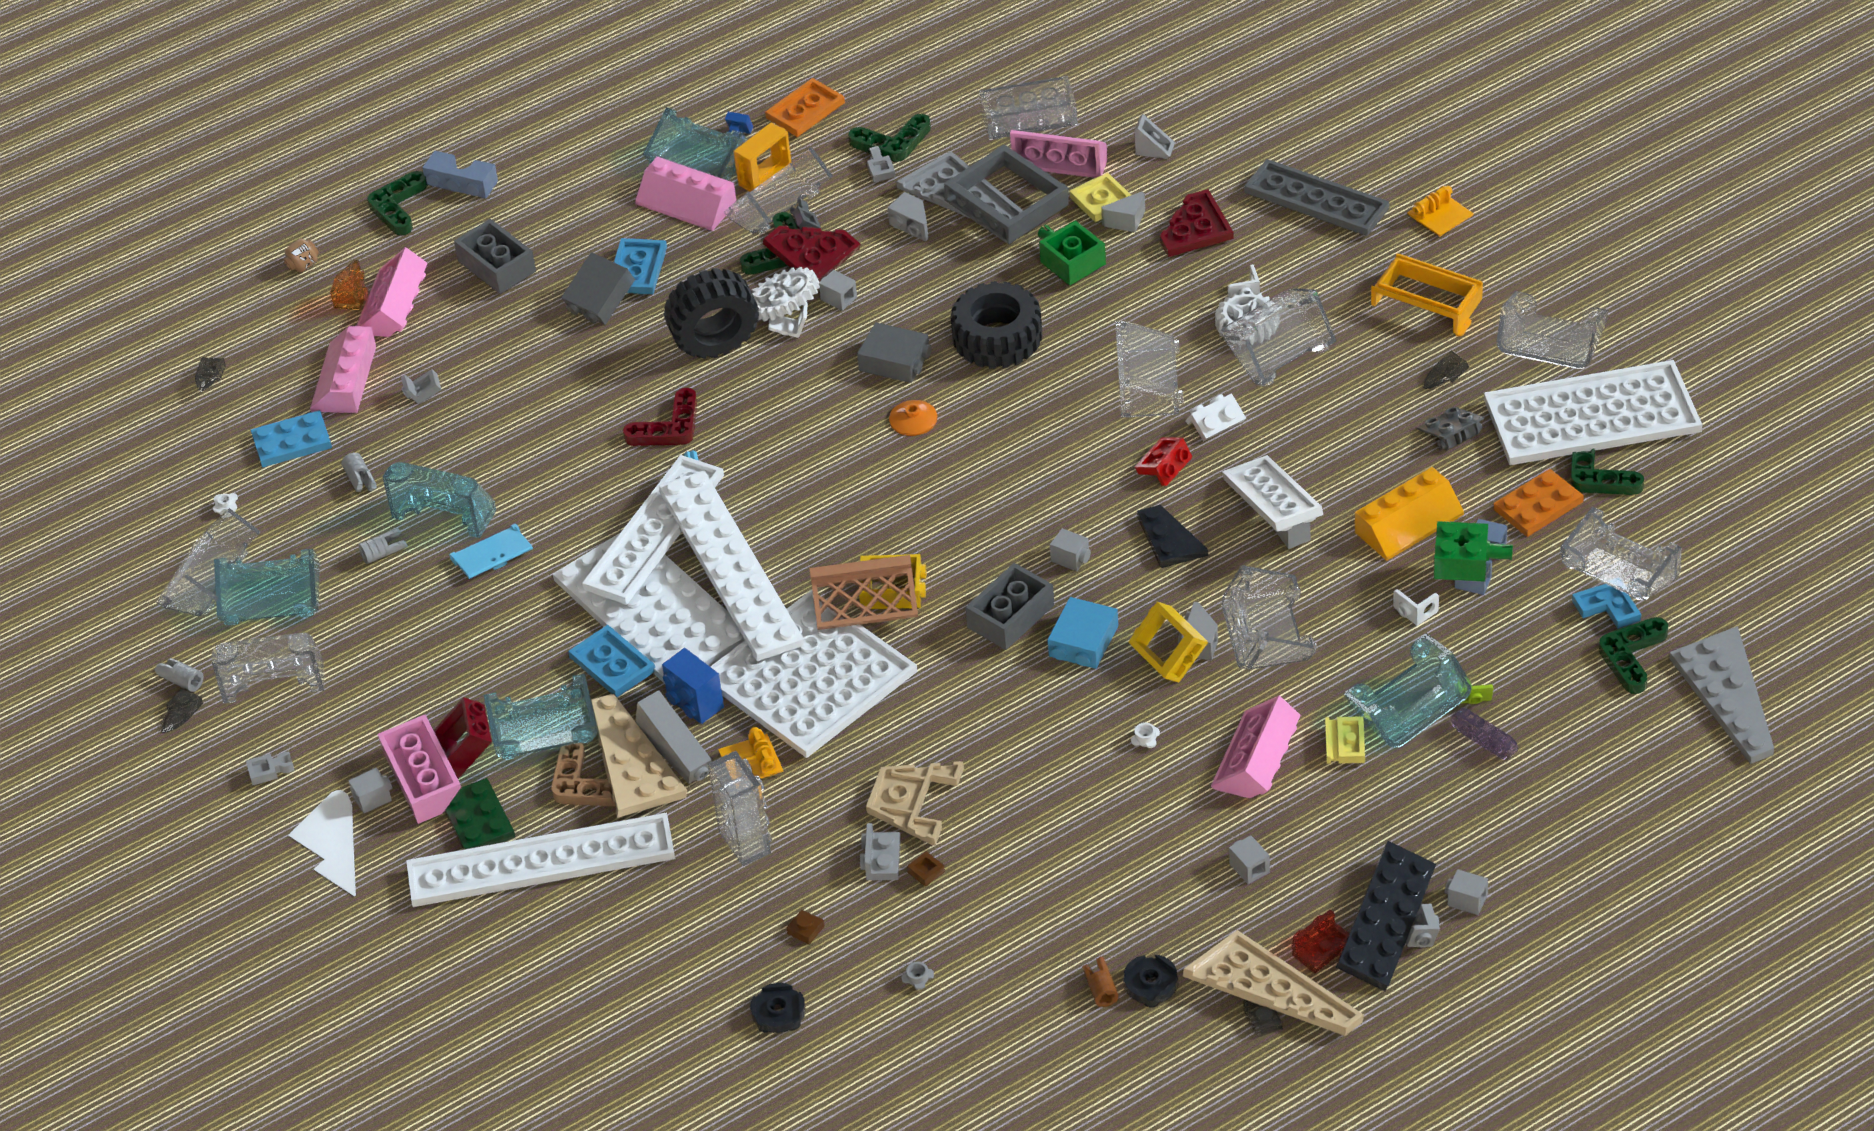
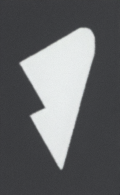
[288,790,356,896]

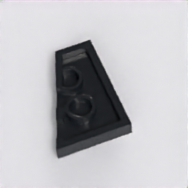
[1137,505,1208,568]

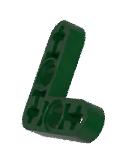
[848,114,931,162]
[367,171,427,236]
[740,212,798,275]
[1571,448,1644,495]
[1599,617,1669,694]

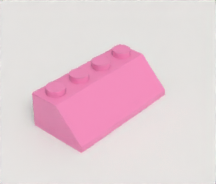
[1010,130,1107,178]
[635,157,737,231]
[356,247,427,337]
[310,326,376,413]
[1211,695,1300,798]
[377,715,461,824]

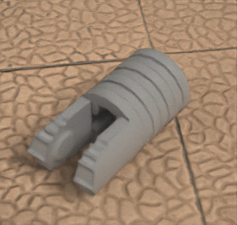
[341,453,377,492]
[358,528,408,564]
[154,658,204,692]

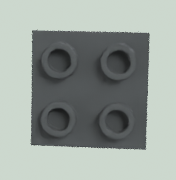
[1417,407,1484,450]

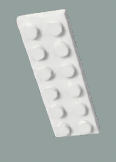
[1222,455,1323,532]

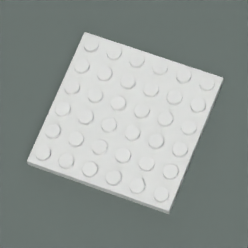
[710,590,918,758]

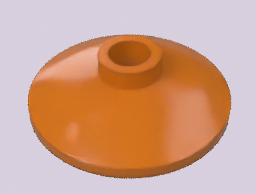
[889,400,937,436]

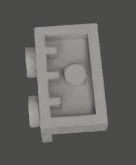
[860,823,901,880]

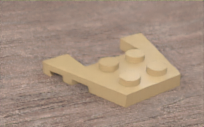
[866,761,964,846]

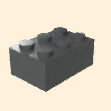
[454,219,536,294]
[965,563,1054,650]

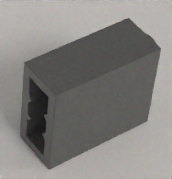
[561,252,635,325]
[857,322,932,383]

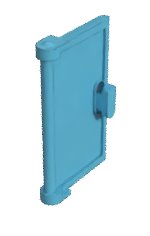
[449,524,533,579]

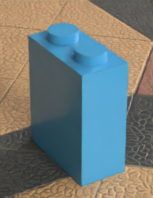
[1048,597,1118,669]

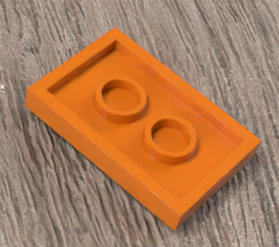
[765,78,845,137]
[1494,468,1584,537]

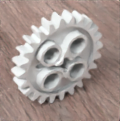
[752,267,820,321]

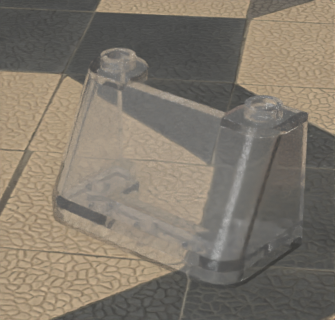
[1221,288,1336,387]
[1497,291,1609,369]
[1115,320,1184,418]
[1560,507,1681,600]
[1222,565,1316,670]
[212,633,324,704]

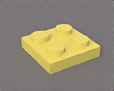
[1069,173,1131,222]

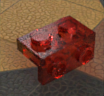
[1292,909,1349,974]

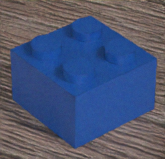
[662,647,724,724]

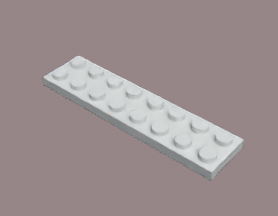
[582,455,724,605]

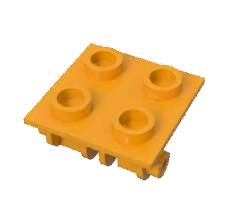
[1407,185,1474,237]
[718,727,783,787]

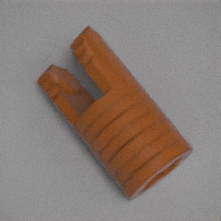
[1082,956,1119,1007]

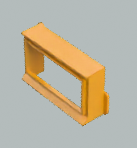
[1371,253,1483,336]

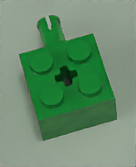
[1037,220,1106,286]
[1434,521,1513,582]

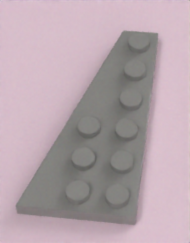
[896,151,1023,219]
[1669,626,1774,764]

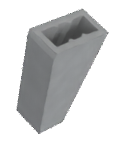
[636,690,712,784]

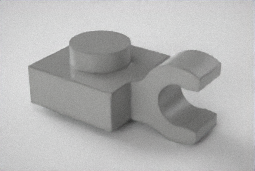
[867,146,896,182]

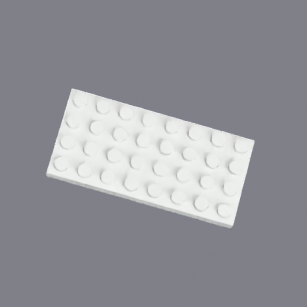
[1484,360,1702,465]
[553,533,745,684]

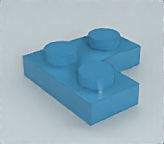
[1572,580,1641,628]

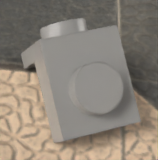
[401,369,441,405]
[1406,904,1440,948]

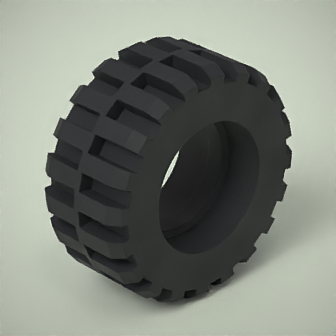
[664,268,759,358]
[950,281,1043,369]

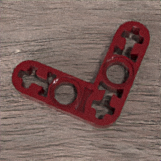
[623,387,697,446]

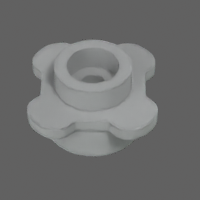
[902,962,934,990]

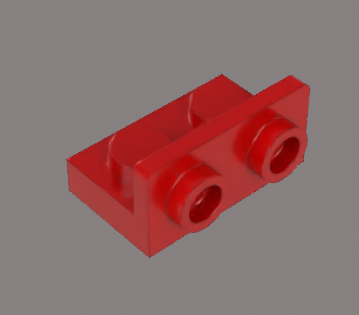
[1135,437,1192,486]

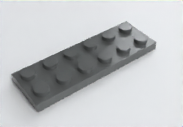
[1244,159,1389,236]

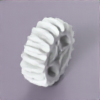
[1215,291,1279,347]

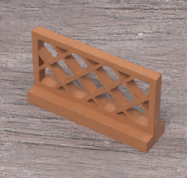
[810,555,918,630]

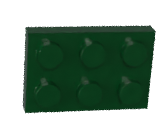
[444,778,516,850]

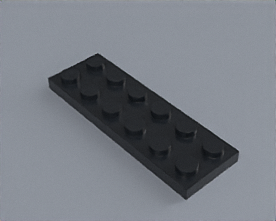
[1335,841,1436,991]

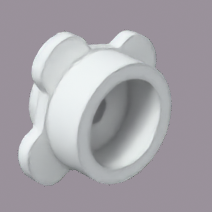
[213,493,238,516]
[1131,723,1160,748]

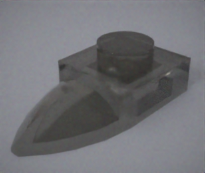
[1423,350,1469,390]
[195,357,226,392]
[161,688,203,733]
[1243,999,1283,1038]

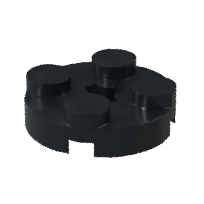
[1123,955,1178,1008]
[750,983,806,1033]

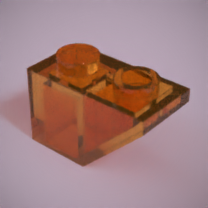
[330,260,368,310]

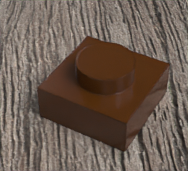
[907,851,945,887]
[786,909,825,945]

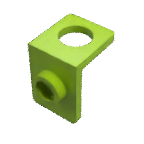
[1452,666,1494,704]

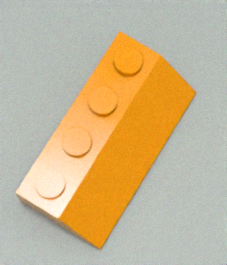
[1355,467,1464,561]

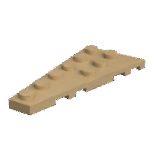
[590,694,687,818]
[1183,930,1364,1036]

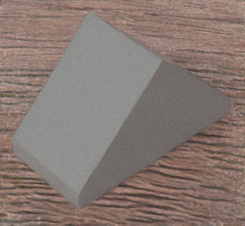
[1135,114,1175,159]
[1101,191,1145,232]

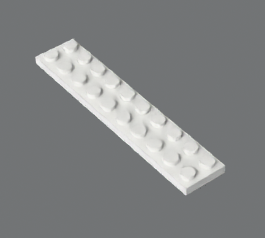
[659,470,804,661]
[406,813,675,907]

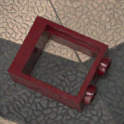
[433,697,492,779]

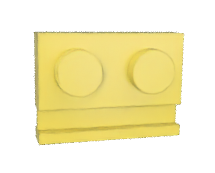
[1325,716,1365,764]

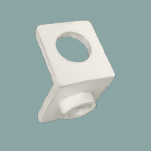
[1228,265,1260,298]
[768,305,807,338]
[1393,589,1439,626]

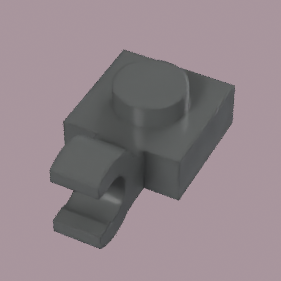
[790,198,821,230]

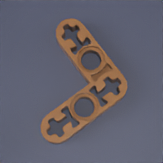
[551,739,616,806]

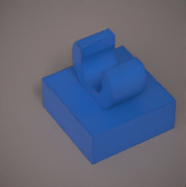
[725,111,753,140]

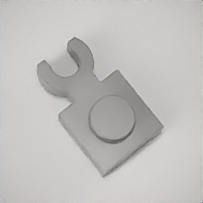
[246,752,294,785]

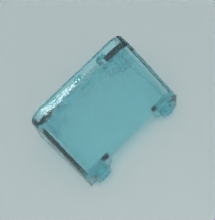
[643,107,748,181]
[383,462,496,538]
[214,549,320,625]
[1344,633,1472,748]
[484,674,597,760]

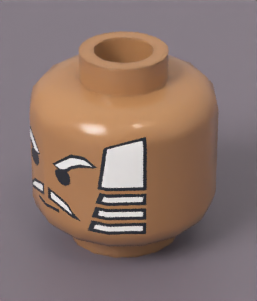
[283,238,319,273]

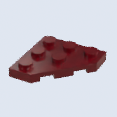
[1160,189,1234,257]
[762,226,861,282]

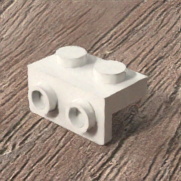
[1186,394,1246,442]

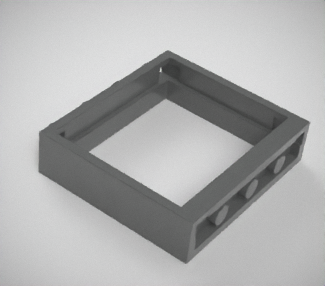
[944,144,1069,244]

